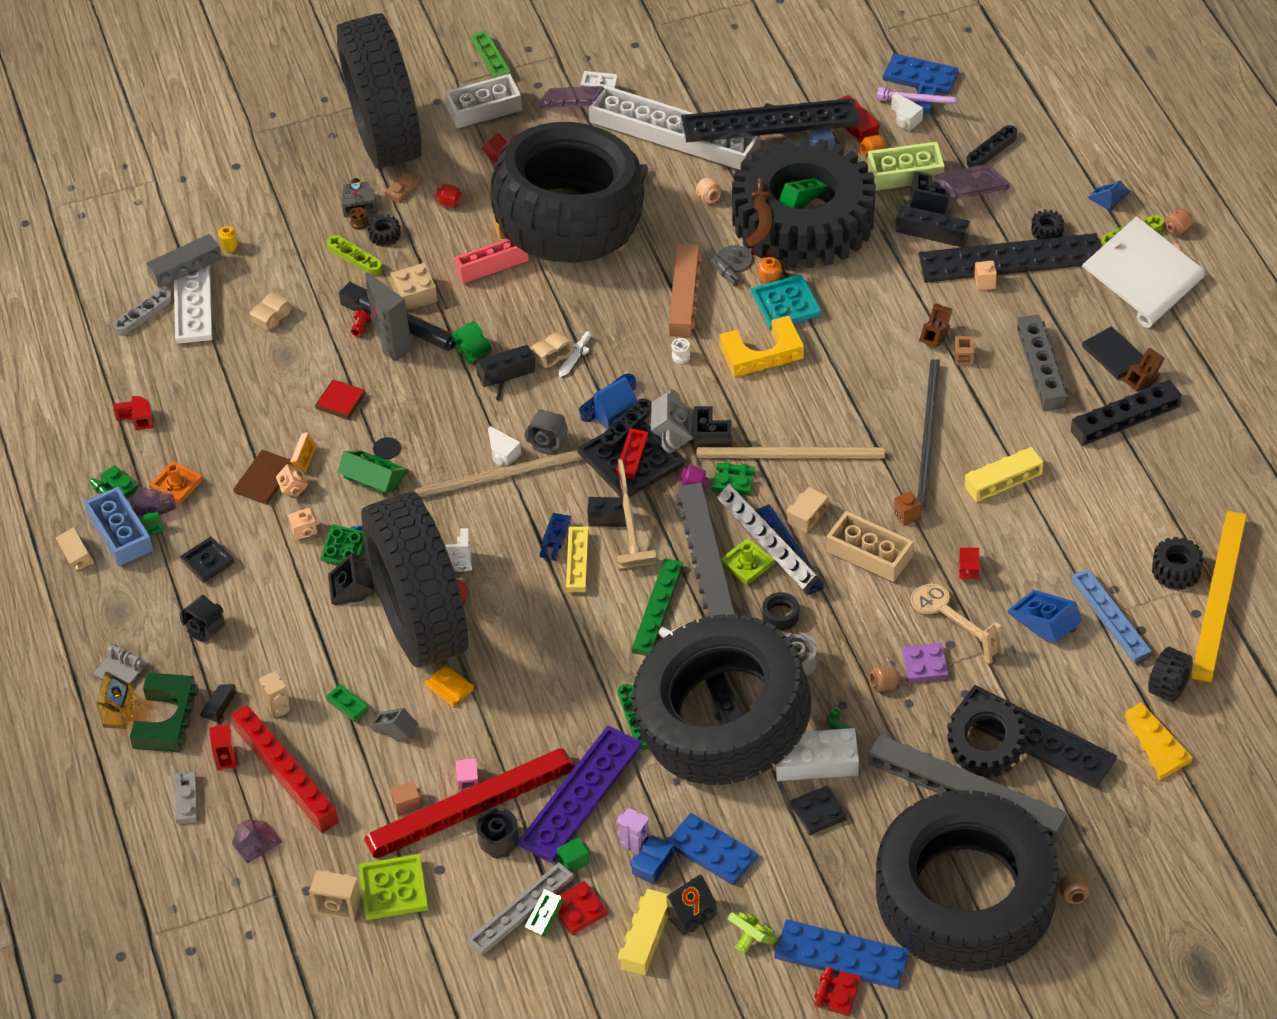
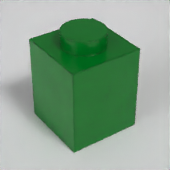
[556,838,591,873]

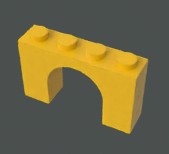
[719,316,804,377]

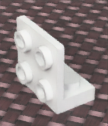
[445,528,472,572]

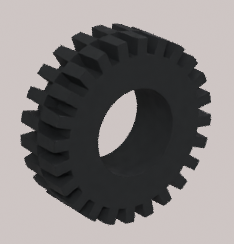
[732,138,876,268]

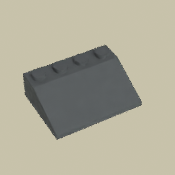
[365,272,412,361]

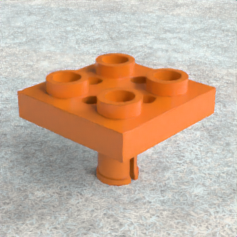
[149,460,203,505]

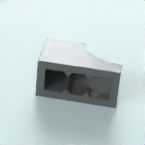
[370,708,418,741]

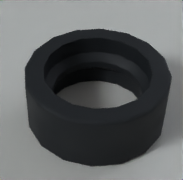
[762,592,799,630]

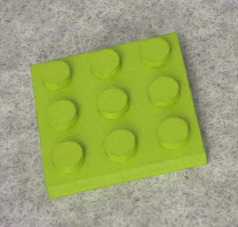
[358,854,428,921]

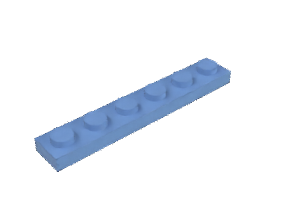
[1071,569,1152,663]

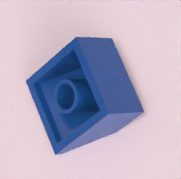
[594,377,637,430]

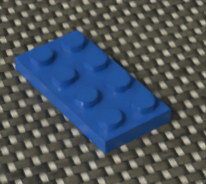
[883,53,959,95]
[666,813,758,886]

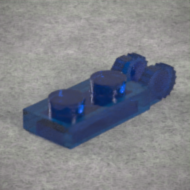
[540,513,572,561]

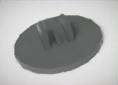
[717,245,752,272]

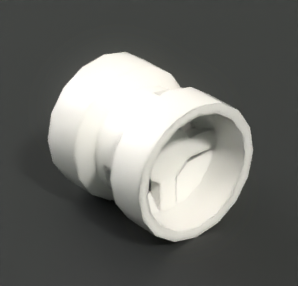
[671,338,690,364]

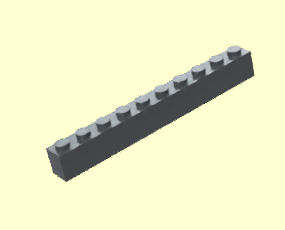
[676,483,734,619]
[869,735,1067,843]

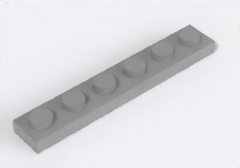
[467,862,574,956]

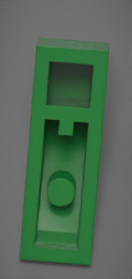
[779,178,828,209]

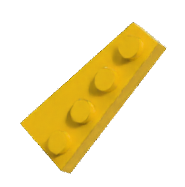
[1125,703,1193,781]

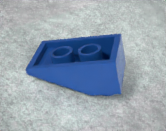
[1008,590,1082,643]

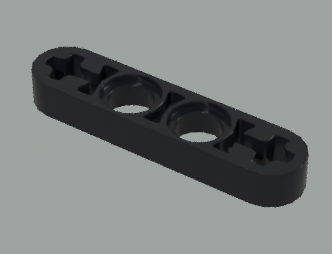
[966,125,1018,169]
[601,398,652,450]

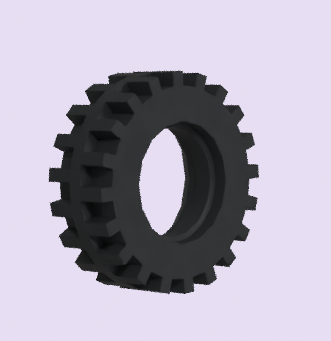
[947,695,1027,777]

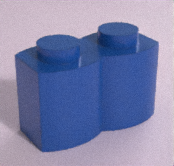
[630,836,675,884]

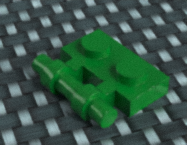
[712,462,755,496]
[90,465,139,498]

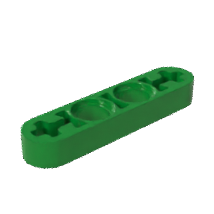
[617,684,649,750]

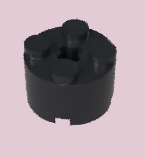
[180,595,225,642]
[476,808,519,858]

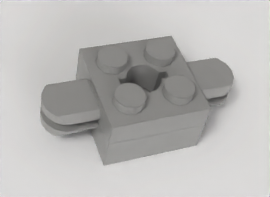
[651,390,694,453]

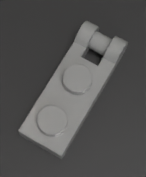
[175,771,197,824]

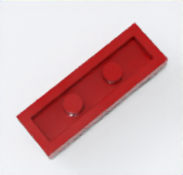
[616,428,648,479]

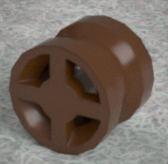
[349,207,368,230]

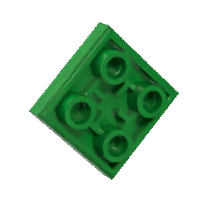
[320,524,365,565]

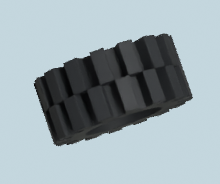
[1031,209,1064,239]
[368,214,401,247]

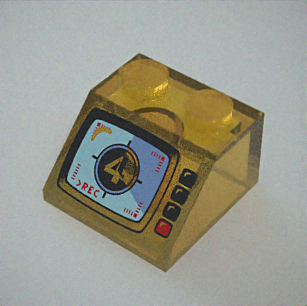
[97,672,137,729]

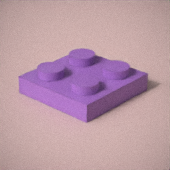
[902,643,948,683]

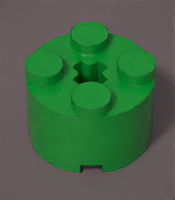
[451,321,492,365]

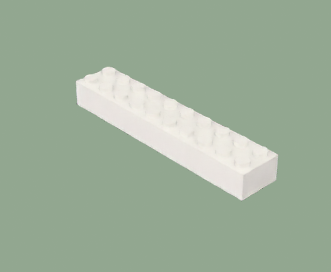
[589,85,761,170]

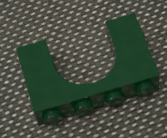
[130,672,198,752]

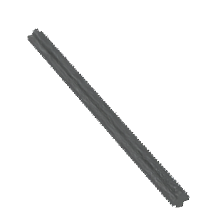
[917,359,940,507]

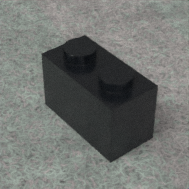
[587,497,627,527]

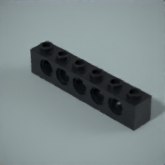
[1071,380,1182,446]

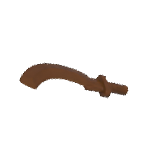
[745,178,772,246]

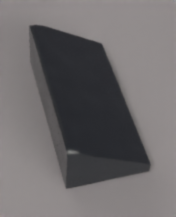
[200,684,237,722]

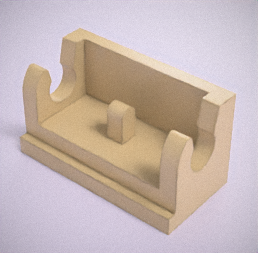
[56,527,95,570]

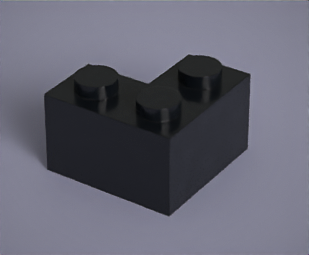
[910,171,950,215]
[693,406,732,450]

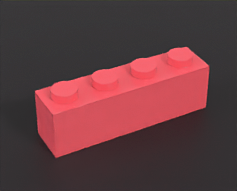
[454,239,529,284]

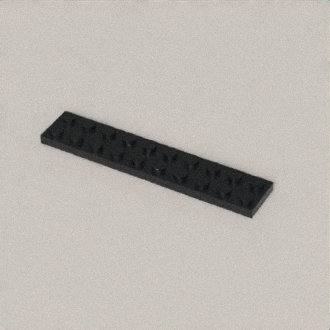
[681,98,859,143]
[918,233,1101,283]

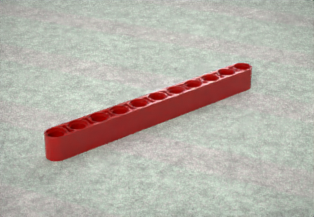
[364,748,574,858]

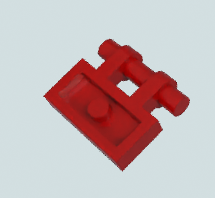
[814,967,861,1016]

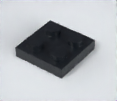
[180,536,234,583]
[790,785,846,835]

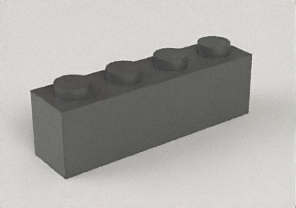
[146,234,222,288]

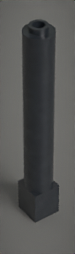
[339,281,456,351]

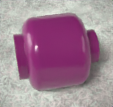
[679,465,709,489]

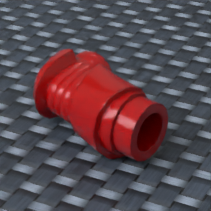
[351,310,371,337]

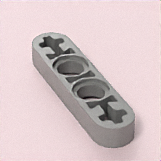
[113,289,172,336]

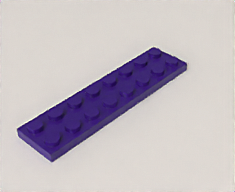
[518,725,642,864]

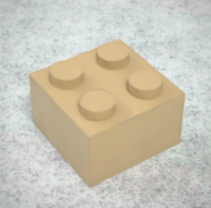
[390,263,438,311]
[309,870,361,921]

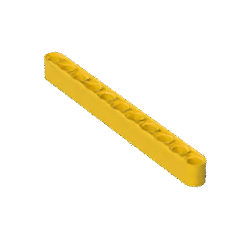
[1191,510,1246,683]

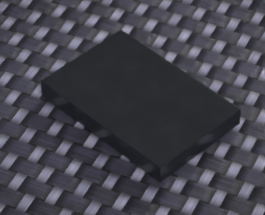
[1082,326,1143,380]

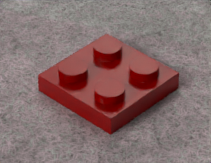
[557,881,608,935]

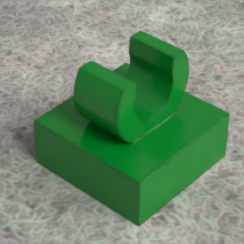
[139,512,164,536]

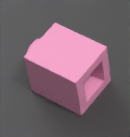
[456,759,479,792]

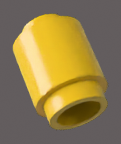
[218,226,238,253]

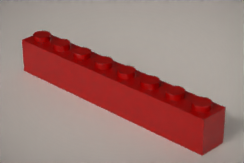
[231,704,339,833]

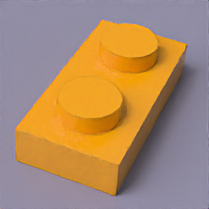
[291,433,317,473]

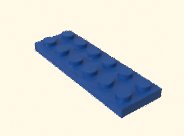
[774,919,909,989]

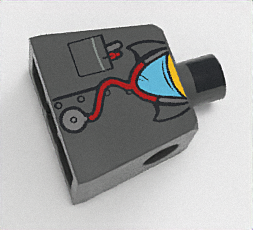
[342,178,377,217]

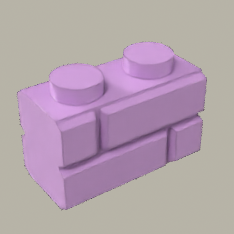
[616,808,650,855]

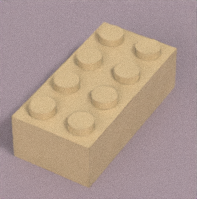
[826,511,914,582]

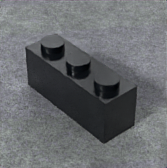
[477,345,535,387]

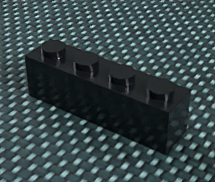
[896,205,970,247]

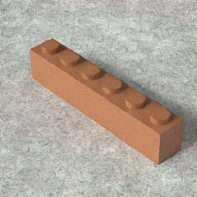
[669,244,702,337]

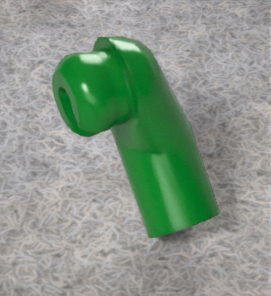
[827,708,851,730]

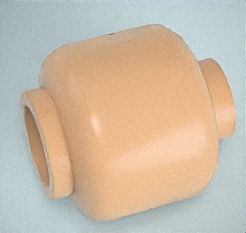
[696,178,722,204]

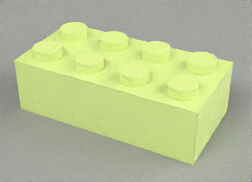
[868,142,944,191]

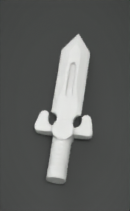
[559,331,592,377]

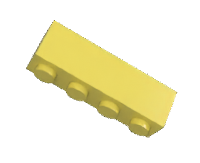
[965,447,1043,502]
[618,889,669,976]

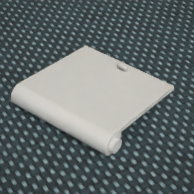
[1082,216,1205,328]

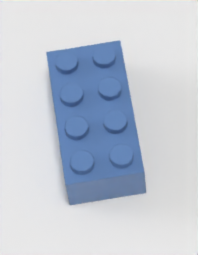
[84,487,153,567]

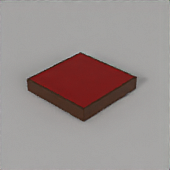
[315,379,366,419]

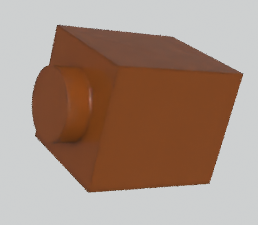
[894,491,921,525]

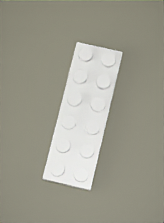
[174,264,212,344]

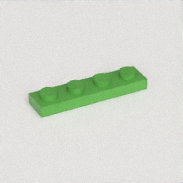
[471,31,511,78]

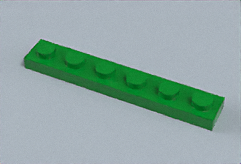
[632,558,683,656]

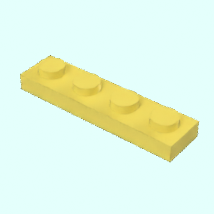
[566,527,589,592]

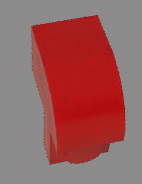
[481,132,515,162]
[113,396,154,430]
[959,547,980,579]

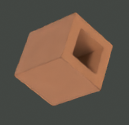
[390,781,423,815]

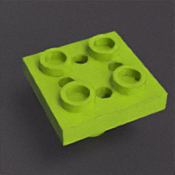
[720,538,775,585]
[727,911,780,954]

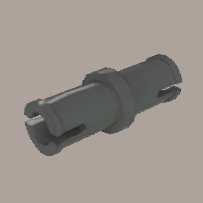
[711,255,742,287]

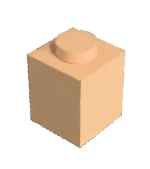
[974,261,996,291]

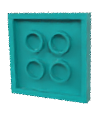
[751,274,821,330]

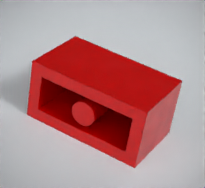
[209,724,237,770]

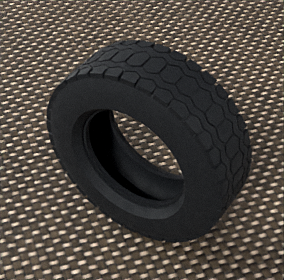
[337,13,422,169]
[361,491,469,668]
[632,614,812,785]
[876,790,1059,971]

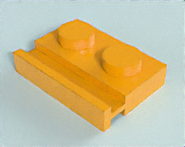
[425,664,474,707]

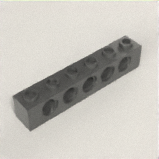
[1017,314,1068,411]

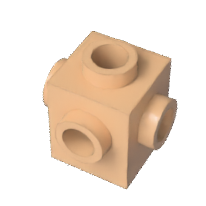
[276,464,308,497]
[288,508,319,540]

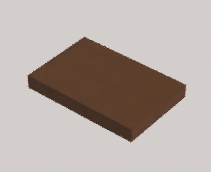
[234,449,293,505]

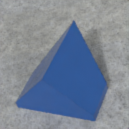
[1088,180,1131,210]

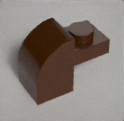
[919,303,953,347]
[1123,348,1165,391]

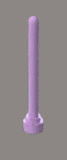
[877,87,958,104]

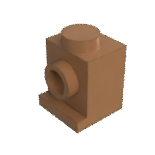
[955,336,974,365]

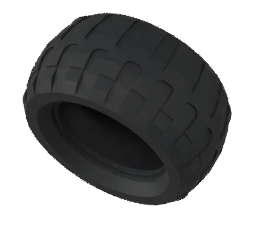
[491,122,645,263]

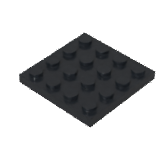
[577,416,684,497]

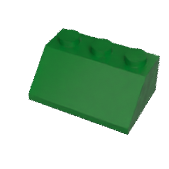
[337,450,409,494]

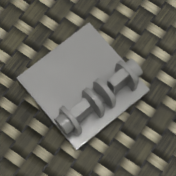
[93,644,148,690]

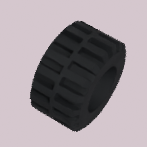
[1152,537,1203,590]
[1148,646,1193,702]

